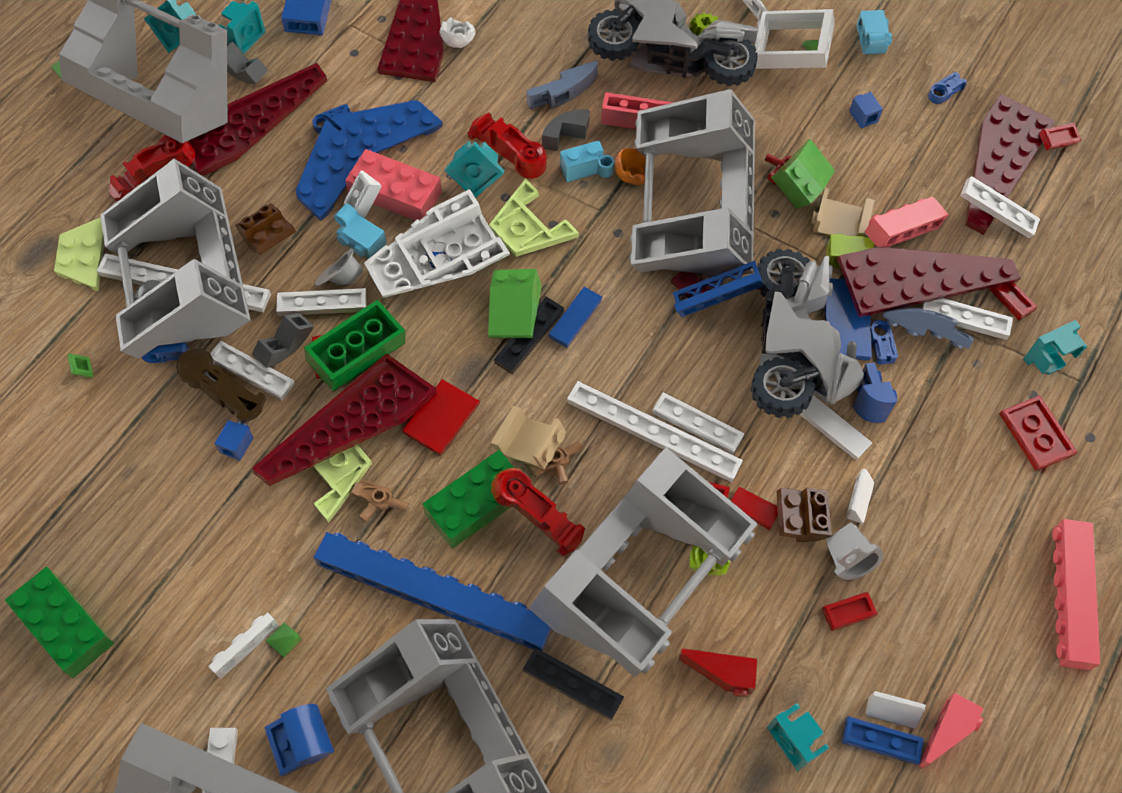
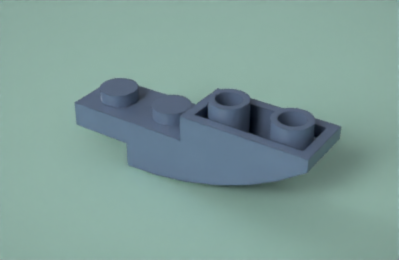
[527,60,598,109]
[883,307,973,349]

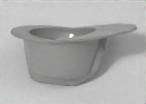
[315,248,363,286]

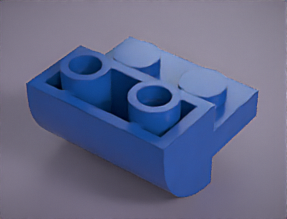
[853,362,897,423]
[264,704,334,776]

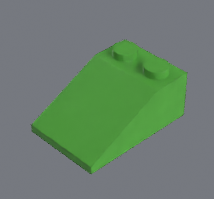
[771,139,835,209]
[488,269,542,338]

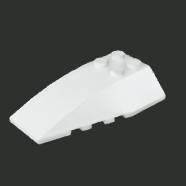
[364,189,510,298]

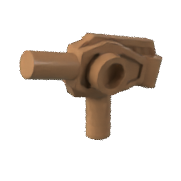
[529,441,583,485]
[350,480,409,522]

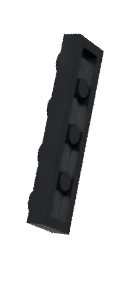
[494,297,564,375]
[523,648,624,721]

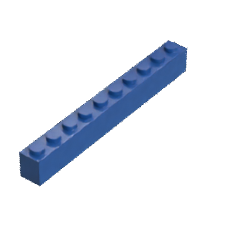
[313,532,552,651]

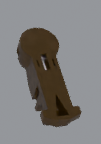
[176,348,267,424]

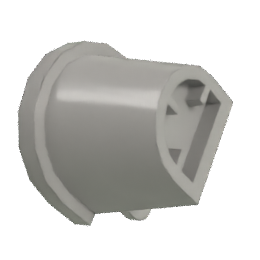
[826,522,884,580]

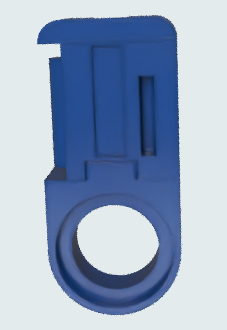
[928,72,967,104]
[312,104,352,134]
[871,320,898,365]
[142,342,190,363]

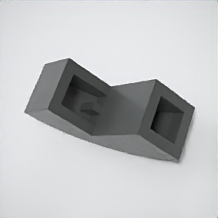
[227,42,268,84]
[542,110,590,151]
[252,313,314,368]

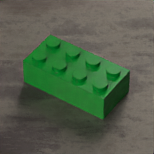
[304,299,406,392]
[422,450,514,549]
[5,566,115,678]

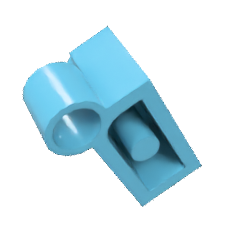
[856,10,892,54]
[560,141,614,182]
[334,204,387,259]

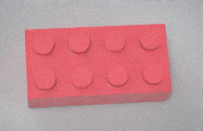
[346,149,442,221]

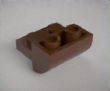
[235,203,296,255]
[776,488,832,542]

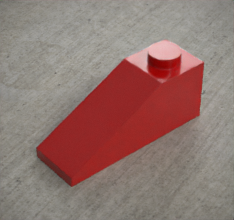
[679,648,758,697]

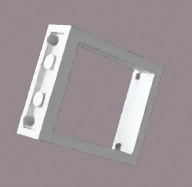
[754,9,834,69]

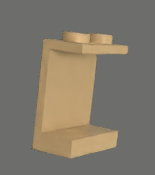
[811,188,875,237]
[491,406,566,470]

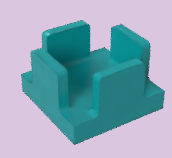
[144,0,197,53]
[218,1,266,54]
[444,141,504,198]
[1023,320,1087,375]
[766,703,829,772]

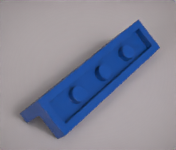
[673,261,764,318]

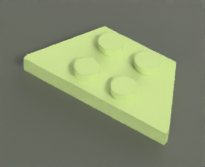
[54,217,105,291]

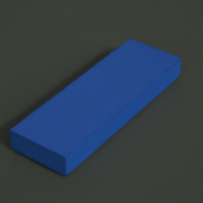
[549,287,602,348]
[841,716,924,765]

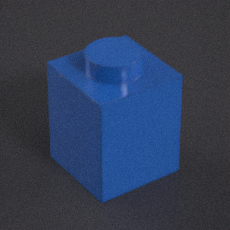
[849,92,883,128]
[214,420,254,461]

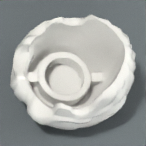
[440,17,476,48]

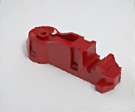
[468,112,547,179]
[109,134,195,202]
[491,468,585,556]

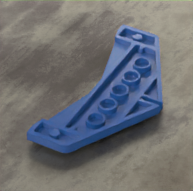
[296,100,442,221]

